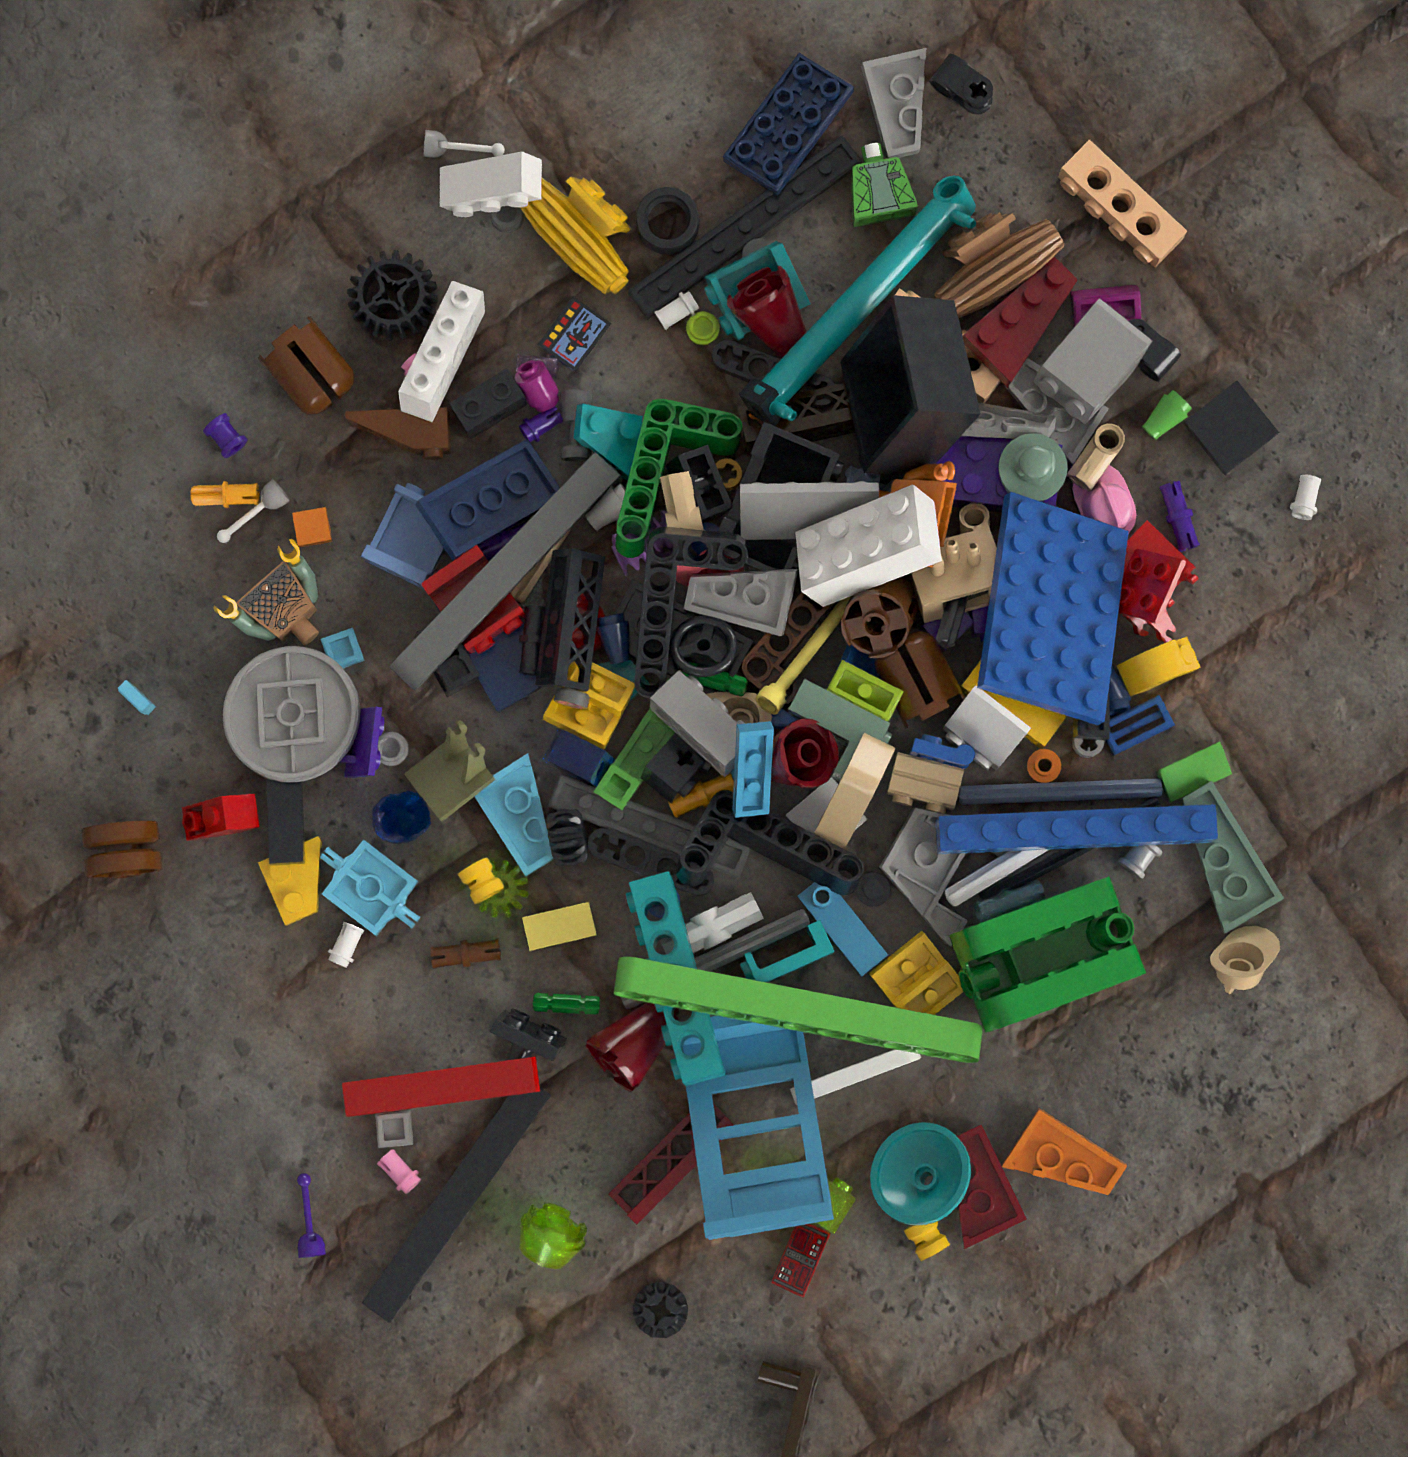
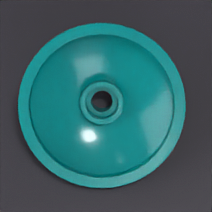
[870,1122,971,1226]

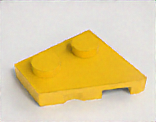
[258,836,322,926]

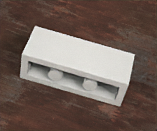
[440,152,542,217]

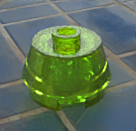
[519,1202,587,1269]

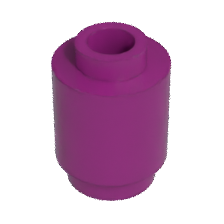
[514,360,559,412]

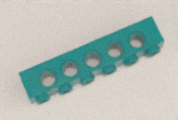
[626,871,726,1086]

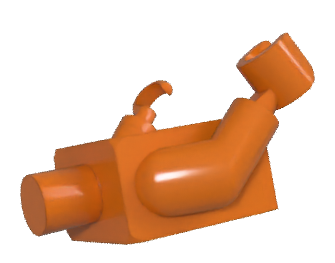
[879,461,957,568]

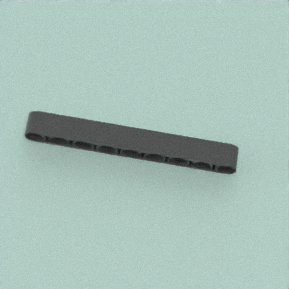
[389,452,620,691]

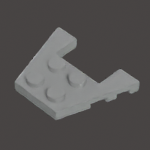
[879,808,1007,947]

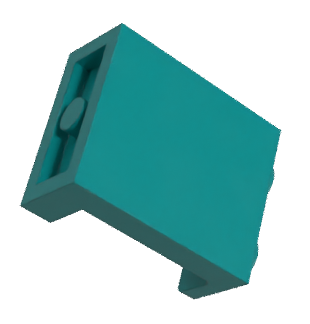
[704,241,811,340]
[740,920,835,983]

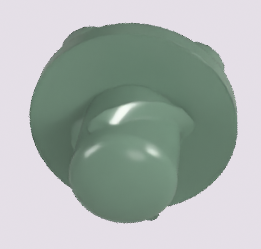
[998,433,1068,501]

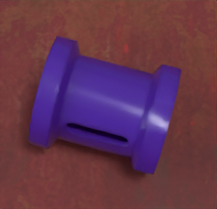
[203,413,248,458]

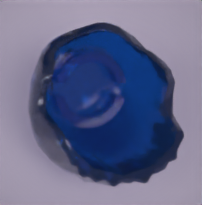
[371,790,431,844]

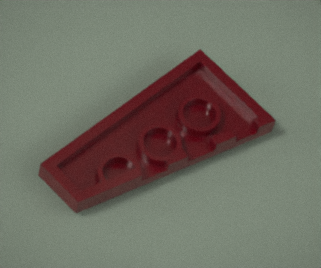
[963,257,1078,388]

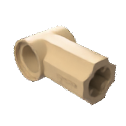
[1067,423,1125,492]
[660,471,704,543]

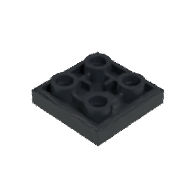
[1183,381,1280,476]

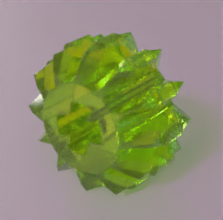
[479,860,529,918]

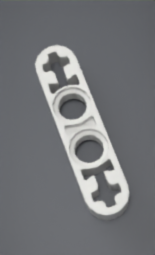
[790,1049,921,1105]

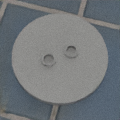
[223,646,360,782]

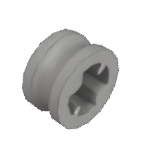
[1072,738,1104,758]

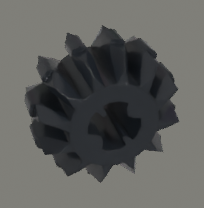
[546,809,589,867]

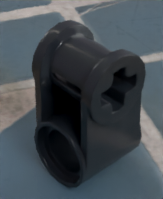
[929,53,993,115]
[1128,319,1181,382]

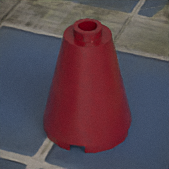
[727,266,807,359]
[771,719,839,788]
[585,1002,679,1092]

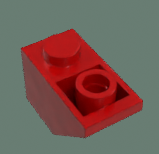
[182,794,260,841]

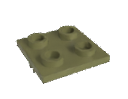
[404,720,496,822]

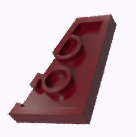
[957,1124,1027,1249]

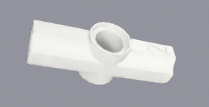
[660,892,764,954]

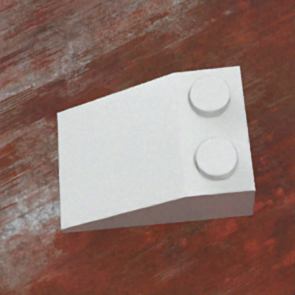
[943,685,1031,770]

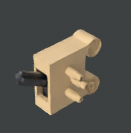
[908,503,997,649]

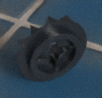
[633,1282,688,1338]

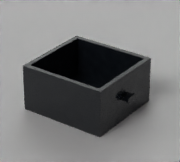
[840,295,980,476]

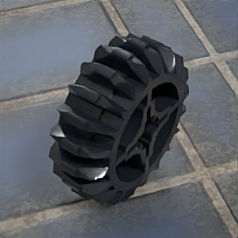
[347,250,438,341]

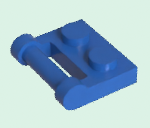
[908,734,975,770]

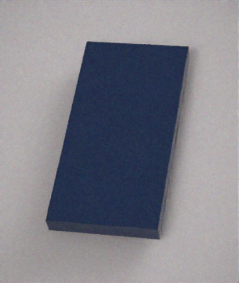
[723,53,854,196]
[434,603,543,713]

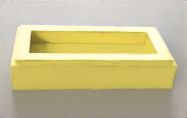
[522,902,597,951]

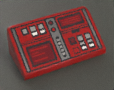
[771,1224,831,1298]

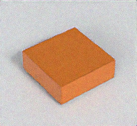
[292,507,332,548]

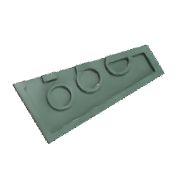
[1181,781,1284,934]

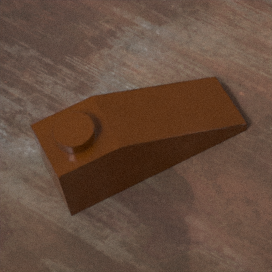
[345,407,451,460]

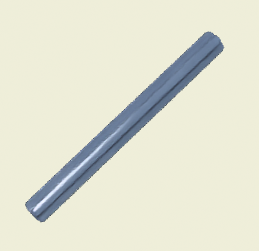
[959,778,1163,805]

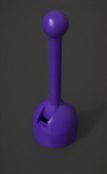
[297,1173,326,1258]

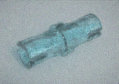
[974,880,1045,923]

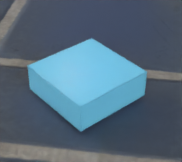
[320,628,365,668]
[118,680,156,715]

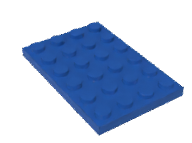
[977,492,1129,725]

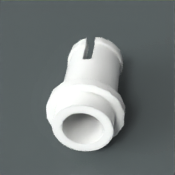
[655,291,699,330]
[1290,475,1321,520]
[328,922,364,968]

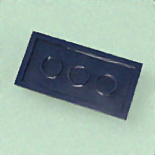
[415,439,560,561]

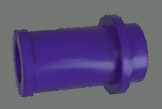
[519,406,563,443]

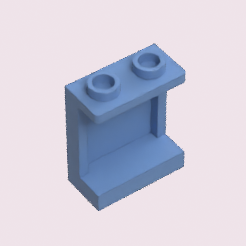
[361,483,445,590]

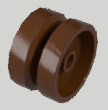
[81,820,162,879]

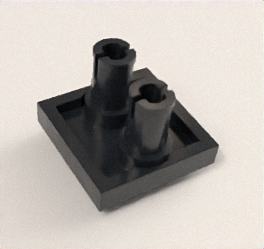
[490,1008,567,1061]

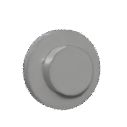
[378,732,409,766]

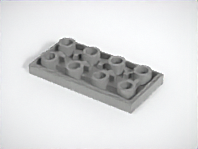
[740,481,879,540]

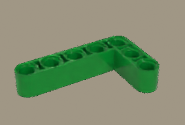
[615,398,742,558]

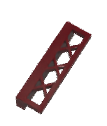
[608,1103,734,1225]

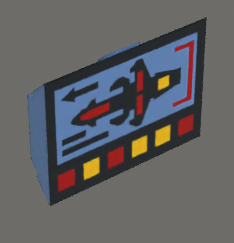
[538,296,611,371]

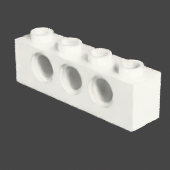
[398,281,485,422]

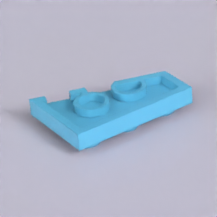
[474,753,553,877]

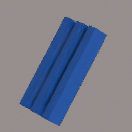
[1105,695,1175,756]

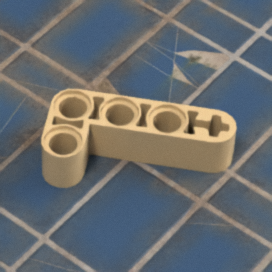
[814,733,895,849]

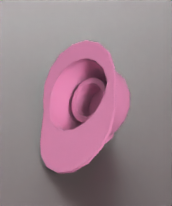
[1072,465,1137,534]

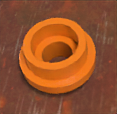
[1027,749,1061,783]

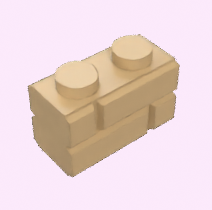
[886,752,964,814]

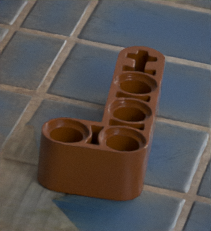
[742,592,835,708]

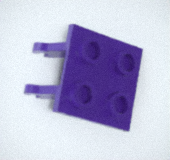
[339,707,384,778]

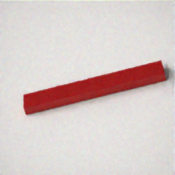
[342,1057,540,1117]

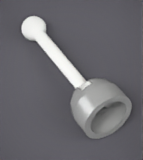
[424,130,505,158]
[217,479,290,543]

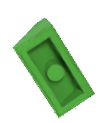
[1156,742,1232,803]

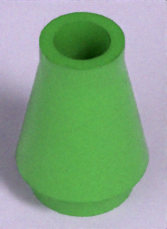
[1142,390,1192,440]

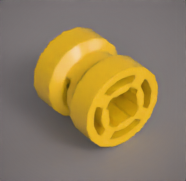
[458,857,505,904]
[903,1221,950,1261]

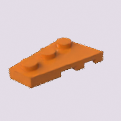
[1002,1108,1127,1195]

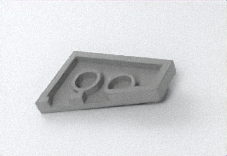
[961,402,1056,439]
[684,569,799,636]

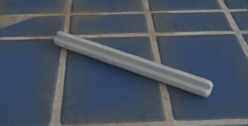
[620,909,810,1009]

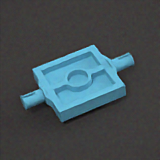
[320,840,420,936]

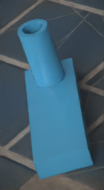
[731,721,774,818]
[797,882,888,977]

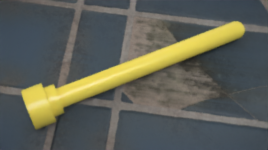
[755,596,851,715]

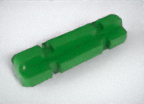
[682,661,748,696]
[533,993,600,1015]

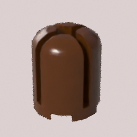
[258,316,355,414]
[841,576,918,658]
[874,631,966,729]

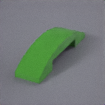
[594,678,675,811]

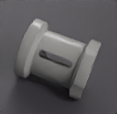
[1117,845,1163,880]

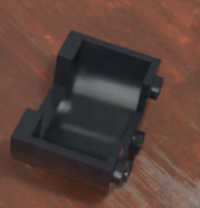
[718,422,844,572]

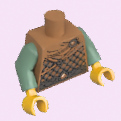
[213,539,319,646]

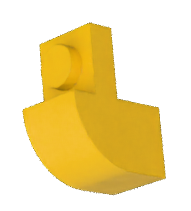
[1116,637,1201,697]

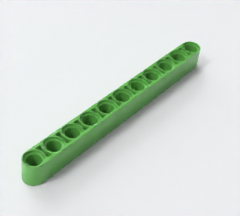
[614,957,983,1063]

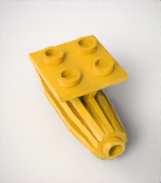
[520,177,631,294]

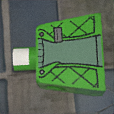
[851,143,918,227]

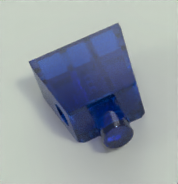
[542,729,615,788]

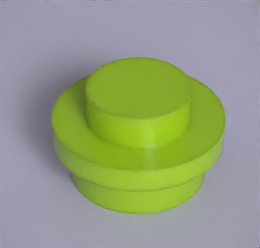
[686,311,720,345]

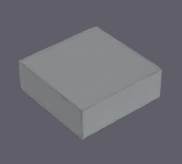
[375,1110,414,1148]

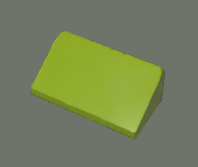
[827,660,904,722]

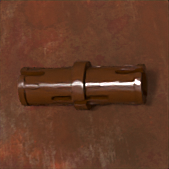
[430,938,501,969]

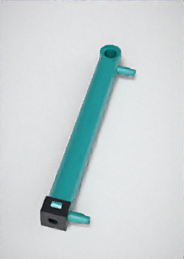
[739,175,976,426]

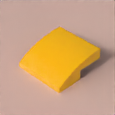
[543,661,635,750]
[868,931,963,1015]

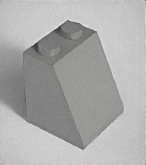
[1033,298,1152,424]

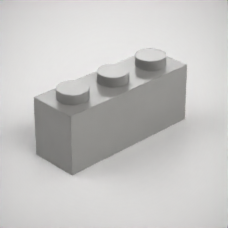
[650,670,745,777]

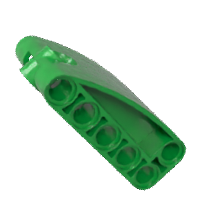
[949,876,1146,1033]

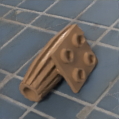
[934,212,1064,319]

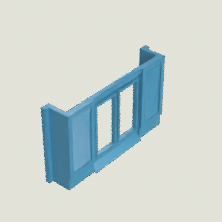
[683,1016,834,1240]

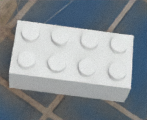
[795,485,942,607]

